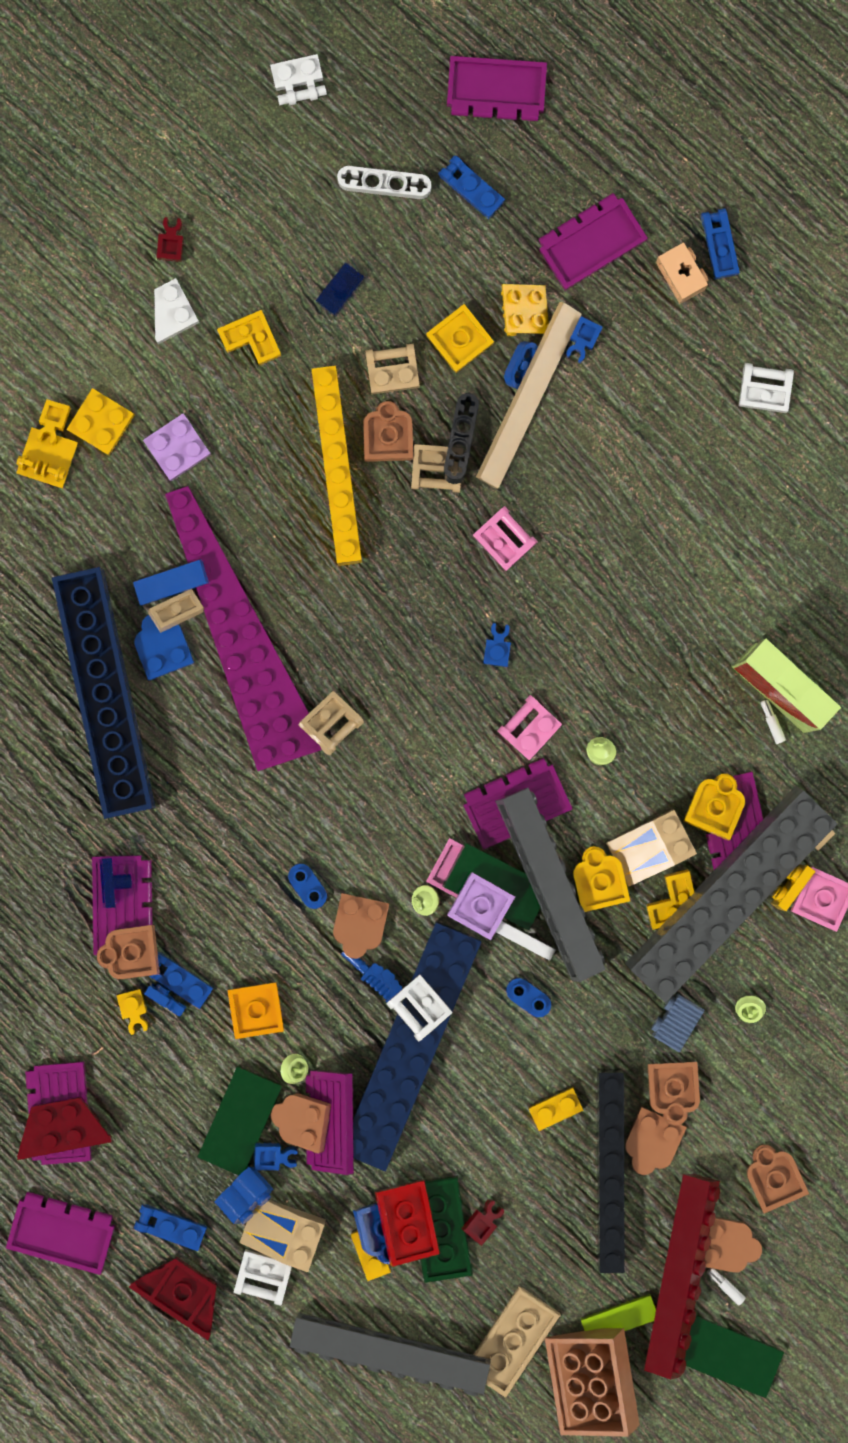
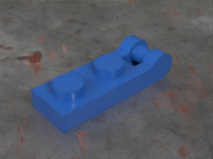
[438,155,505,220]
[701,208,740,280]
[149,951,214,1009]
[133,1204,207,1251]

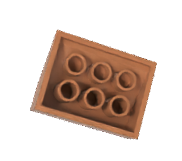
[545,1328,640,1437]

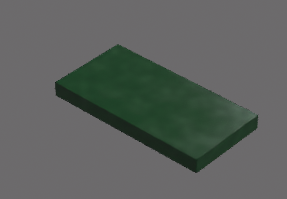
[442,842,540,930]
[198,1066,282,1175]
[420,1176,473,1283]
[684,1315,784,1398]

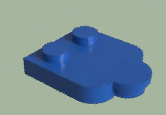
[134,615,195,681]
[353,1203,390,1264]

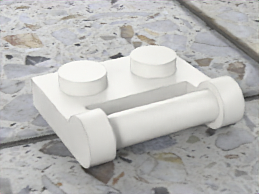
[739,363,794,413]
[386,974,453,1042]
[234,1249,292,1306]

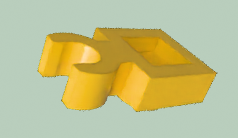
[37,399,71,446]
[116,988,148,1035]

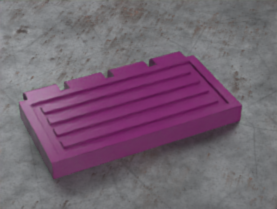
[447,56,547,121]
[539,193,648,291]
[463,758,572,850]
[706,772,763,870]
[92,856,153,955]
[25,1061,92,1165]
[305,1070,354,1175]
[5,1191,115,1275]

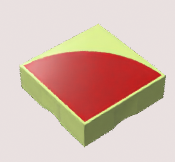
[732,639,841,733]

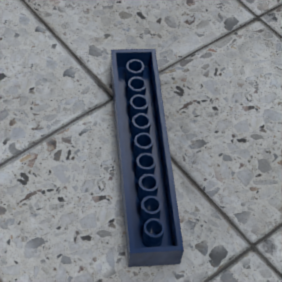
[52,567,156,819]
[353,921,482,1172]

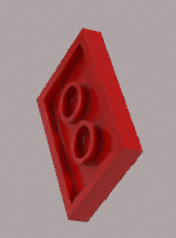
[375,1180,440,1267]

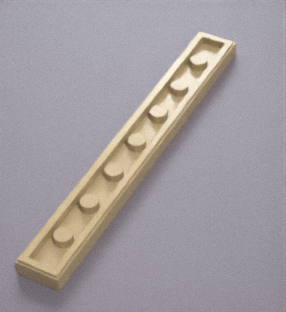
[476,302,582,489]

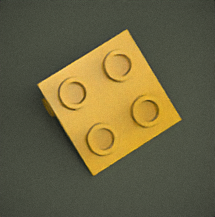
[501,284,549,336]
[16,427,78,489]

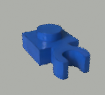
[566,316,603,363]
[483,623,511,667]
[144,983,187,1017]
[254,1143,298,1170]

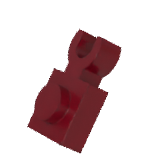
[156,217,184,262]
[461,1198,505,1246]

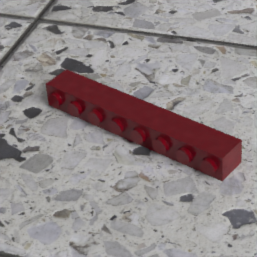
[644,1173,720,1380]

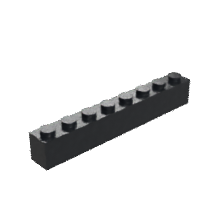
[597,1069,625,1273]

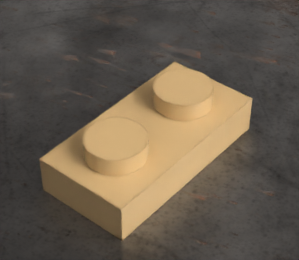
[148,589,204,633]

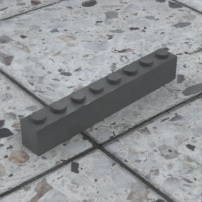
[495,788,606,982]
[290,1313,491,1396]

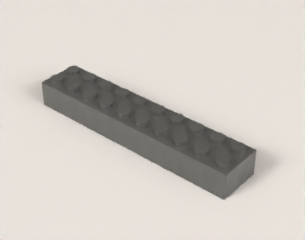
[625,786,838,1003]

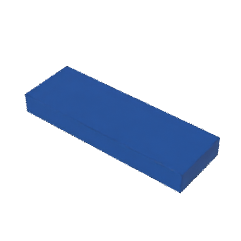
[133,560,209,606]

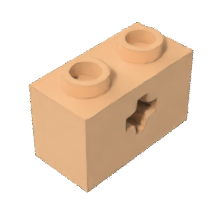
[656,242,708,304]

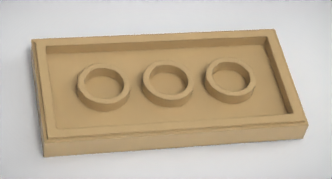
[473,1285,561,1398]

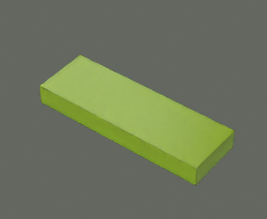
[580,1294,656,1331]

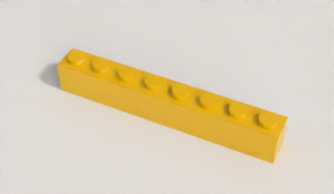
[312,366,362,566]

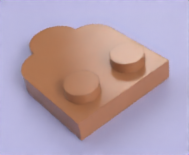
[364,401,413,462]
[333,893,389,959]
[97,925,160,979]
[647,1062,700,1126]
[271,1093,331,1154]
[625,1106,687,1175]
[747,1145,809,1214]
[704,1217,762,1272]

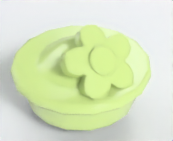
[586,737,617,765]
[412,885,440,916]
[735,995,766,1023]
[280,1054,308,1084]

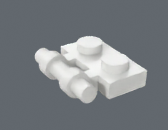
[270,54,327,106]

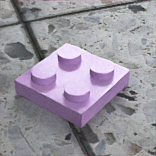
[143,413,211,481]
[447,872,515,940]

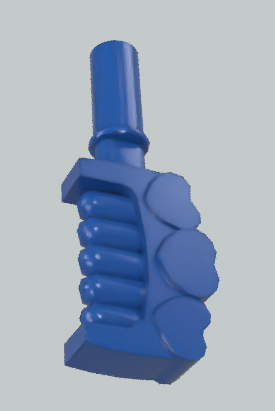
[341,951,402,1002]

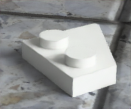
[154,278,199,344]

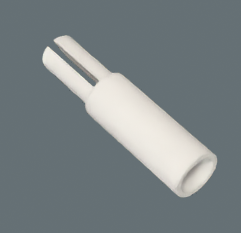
[761,700,786,744]
[707,1268,746,1306]

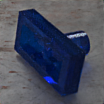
[316,262,365,317]
[99,858,132,908]

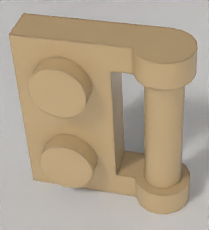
[365,343,420,394]
[411,444,463,493]
[299,691,364,755]

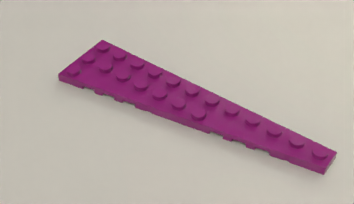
[165,486,322,772]

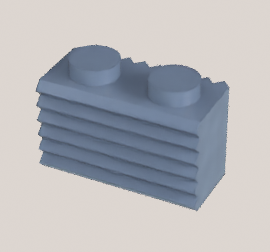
[651,993,705,1053]

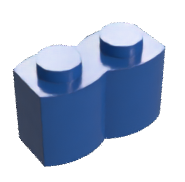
[215,1167,273,1224]

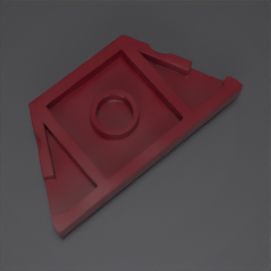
[17,1097,113,1160]
[129,1257,217,1340]

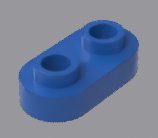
[504,341,538,389]
[288,864,327,909]
[506,978,551,1017]

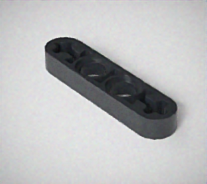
[444,393,479,484]

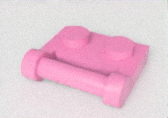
[473,506,538,571]
[497,695,562,760]

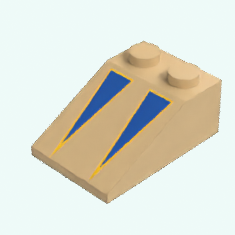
[606,810,697,887]
[240,1200,326,1272]

